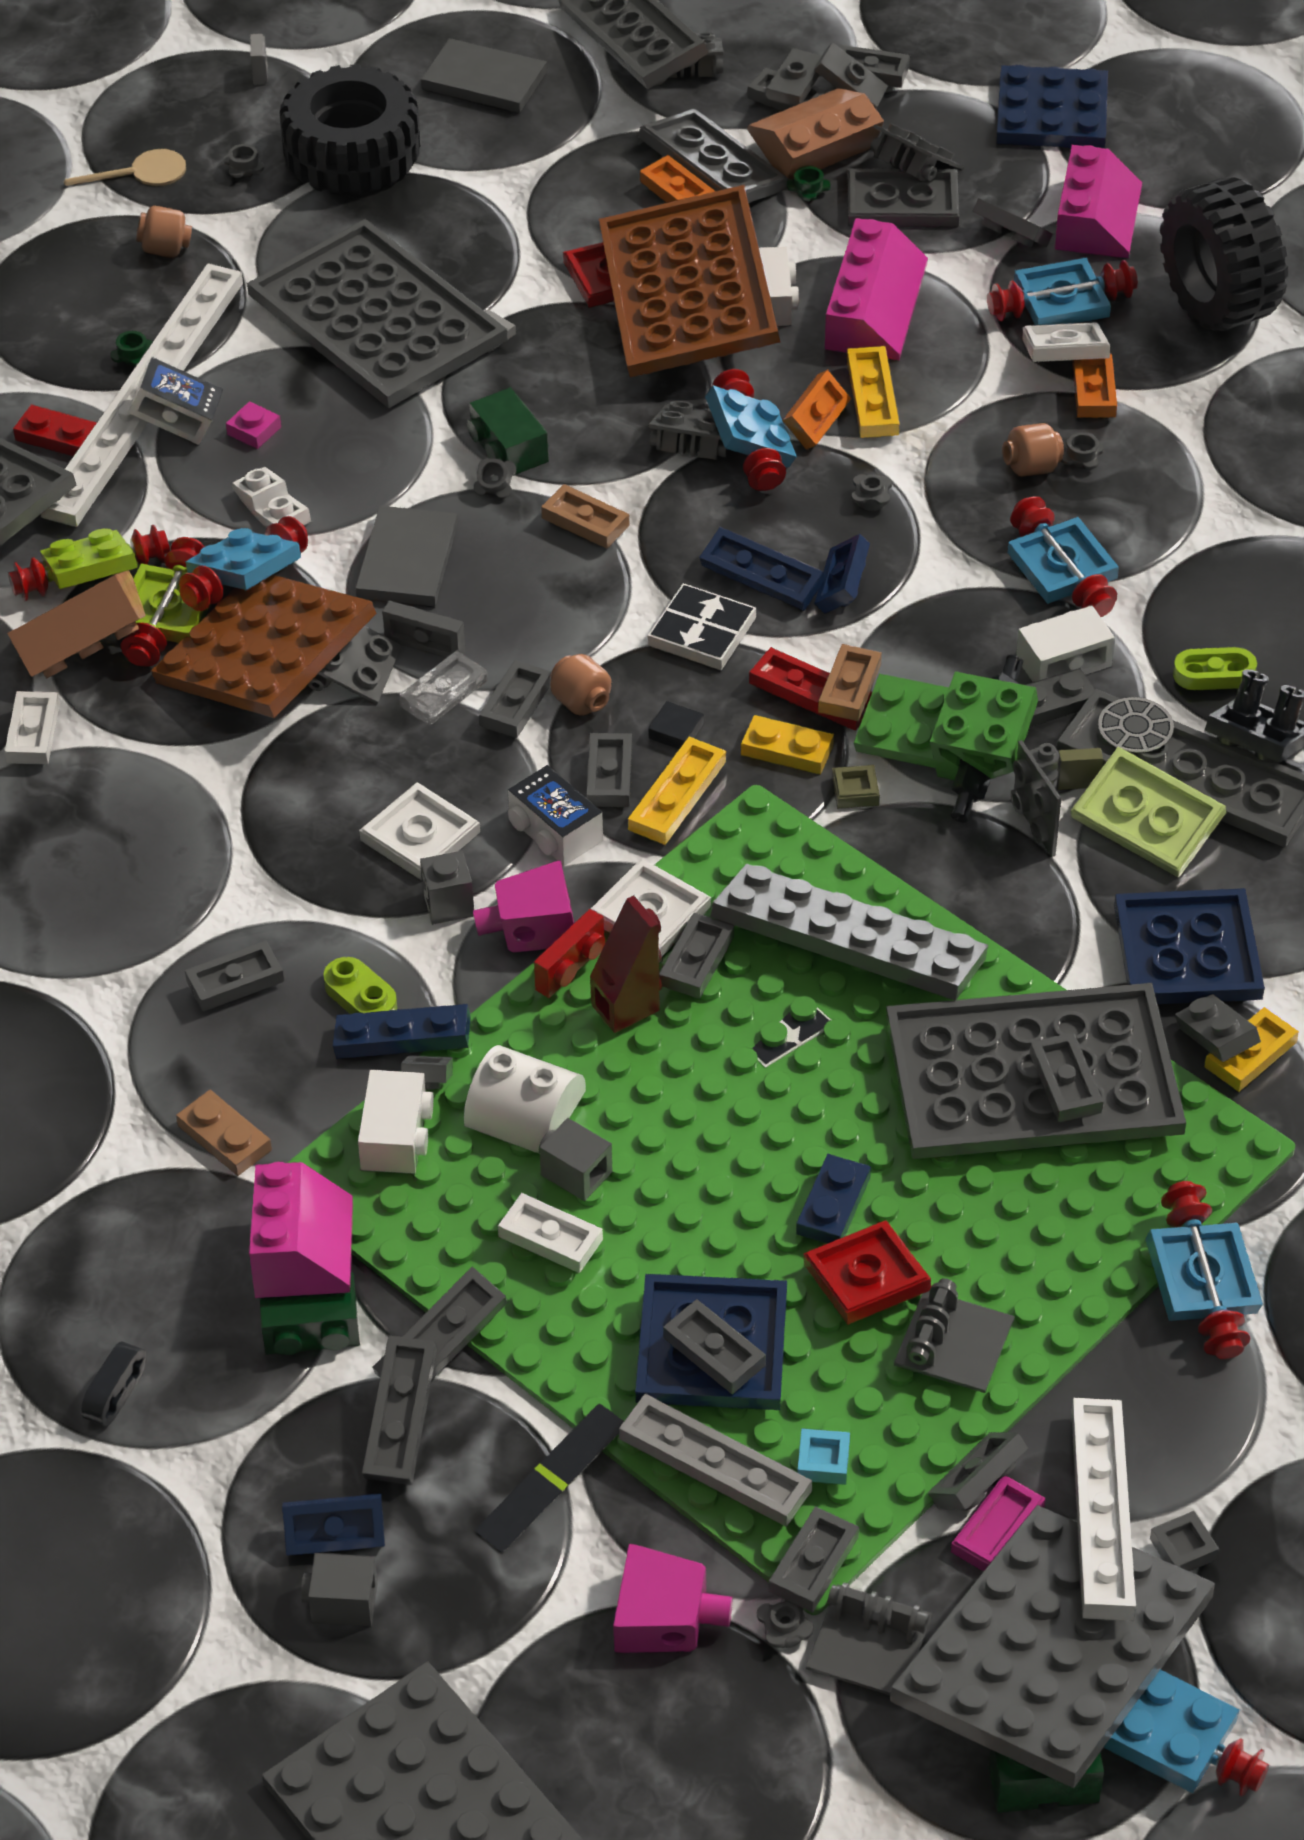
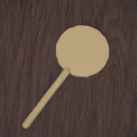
[64,149,186,186]

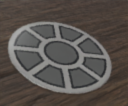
[1098,697,1174,752]

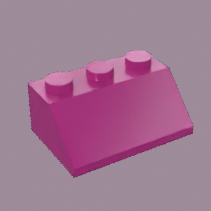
[1055,145,1142,258]
[249,1162,353,1298]

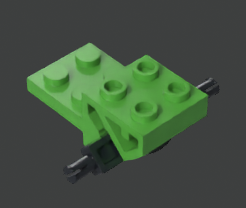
[854,655,1038,823]

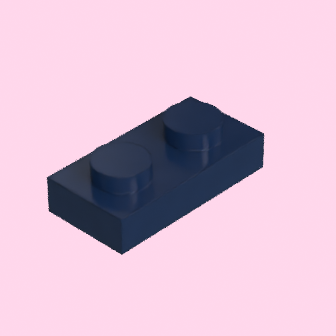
[814,534,870,614]
[796,1153,871,1244]
[282,1494,385,1555]

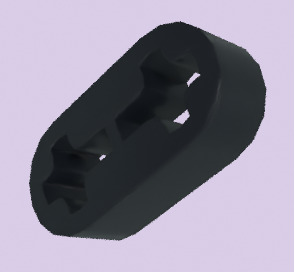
[81,1341,147,1426]

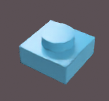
[797,1428,850,1485]

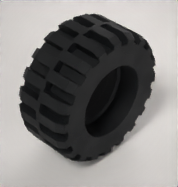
[279,64,421,195]
[1159,176,1288,332]

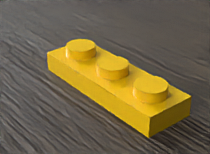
[847,346,900,438]
[628,737,726,845]

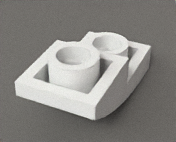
[232,467,312,528]

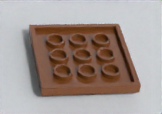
[151,575,377,718]

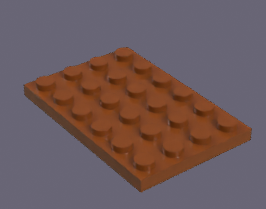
[599,185,780,377]

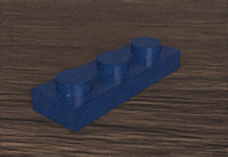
[699,527,825,611]
[333,1004,471,1059]

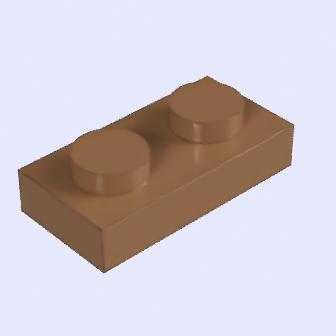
[541,484,630,549]
[818,644,882,721]
[176,1090,272,1176]

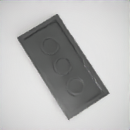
[638,109,789,203]

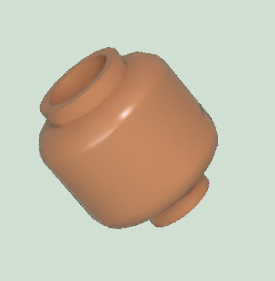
[136,205,192,258]
[1002,423,1064,477]
[550,654,612,716]

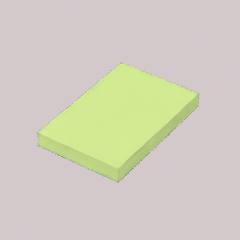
[1071,747,1226,878]

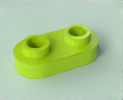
[1173,647,1257,690]
[324,957,397,1014]

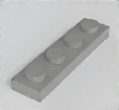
[619,1394,812,1527]

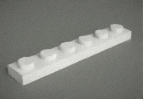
[1072,1398,1136,1621]

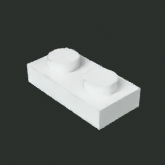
[4,691,60,764]
[498,1193,603,1273]

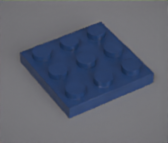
[996,65,1108,149]
[1114,888,1265,1005]
[635,1274,787,1410]

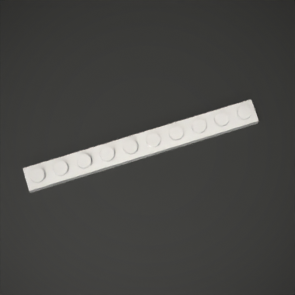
[41,264,243,527]

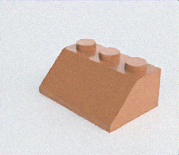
[747,88,884,180]
[7,570,146,679]

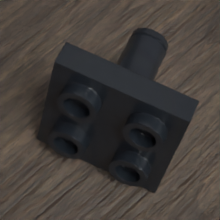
[1204,669,1304,763]

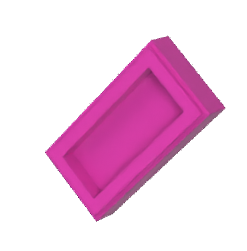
[951,1476,1046,1572]

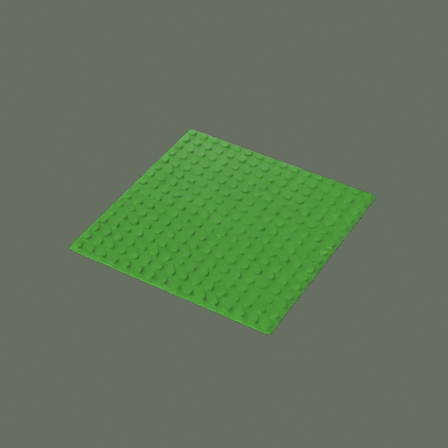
[287,785,1295,1615]

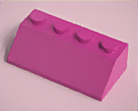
[825,218,928,360]

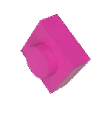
[226,401,281,449]

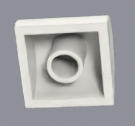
[464,1045,586,1153]

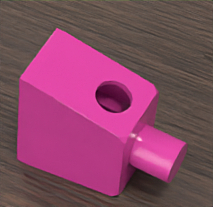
[473,860,574,953]
[613,1544,733,1653]

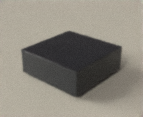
[648,701,704,749]

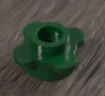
[787,166,831,201]
[110,331,153,367]

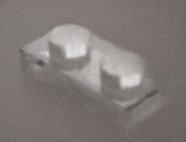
[399,650,487,726]

